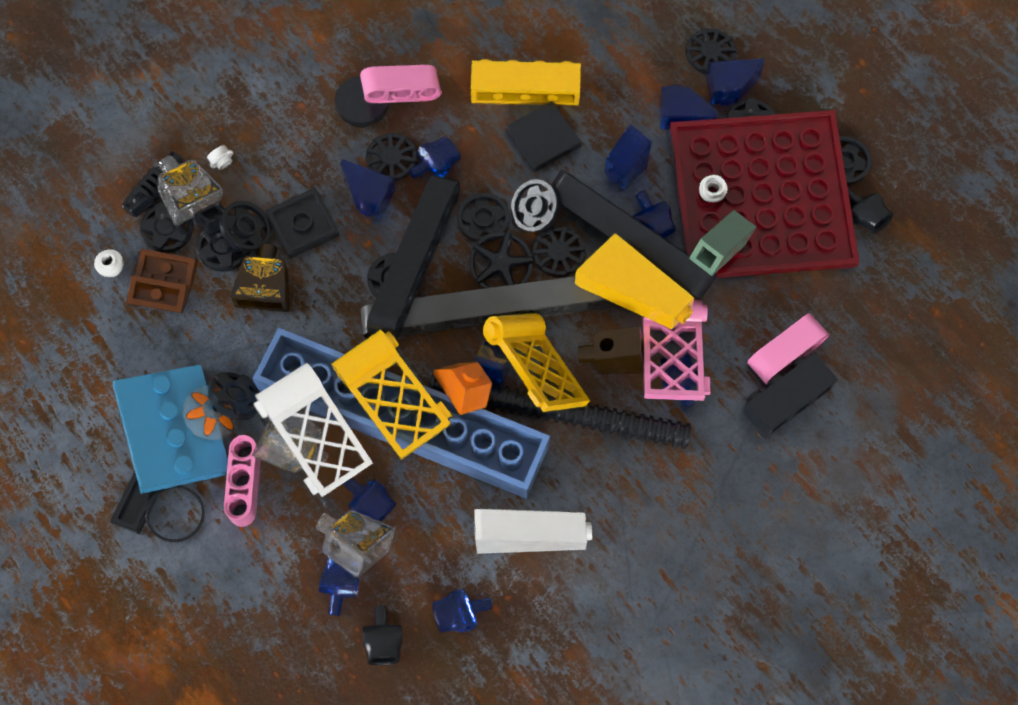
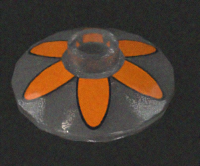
[182,385,241,440]

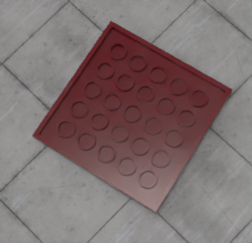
[670,110,860,278]

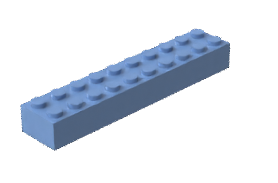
[252,328,550,499]

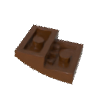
[126,249,198,313]

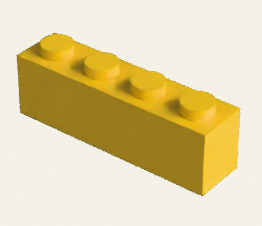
[471,59,581,106]

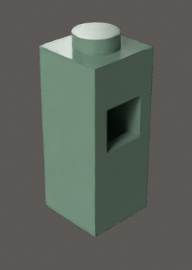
[689,210,756,276]

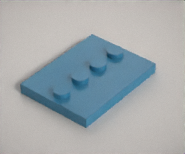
[113,365,228,494]

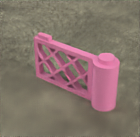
[642,299,710,401]

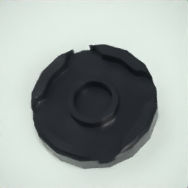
[335,76,389,127]

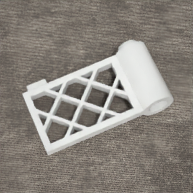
[254,363,373,497]

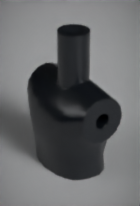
[848,188,894,234]
[362,605,402,666]

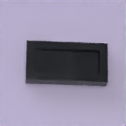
[110,471,158,535]

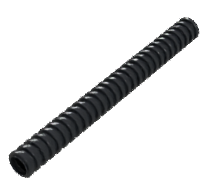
[428,373,691,449]

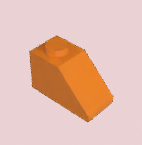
[433,362,492,415]

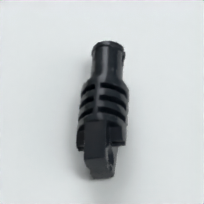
[121,151,185,217]

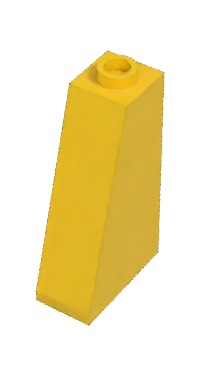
[575,233,694,329]

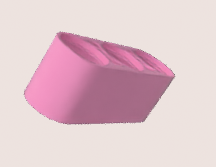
[360,65,441,103]
[747,313,830,385]
[224,435,261,527]

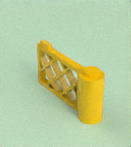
[483,313,590,412]
[331,330,452,460]

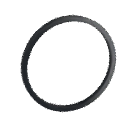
[146,485,205,543]

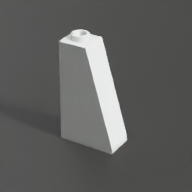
[475,509,592,554]

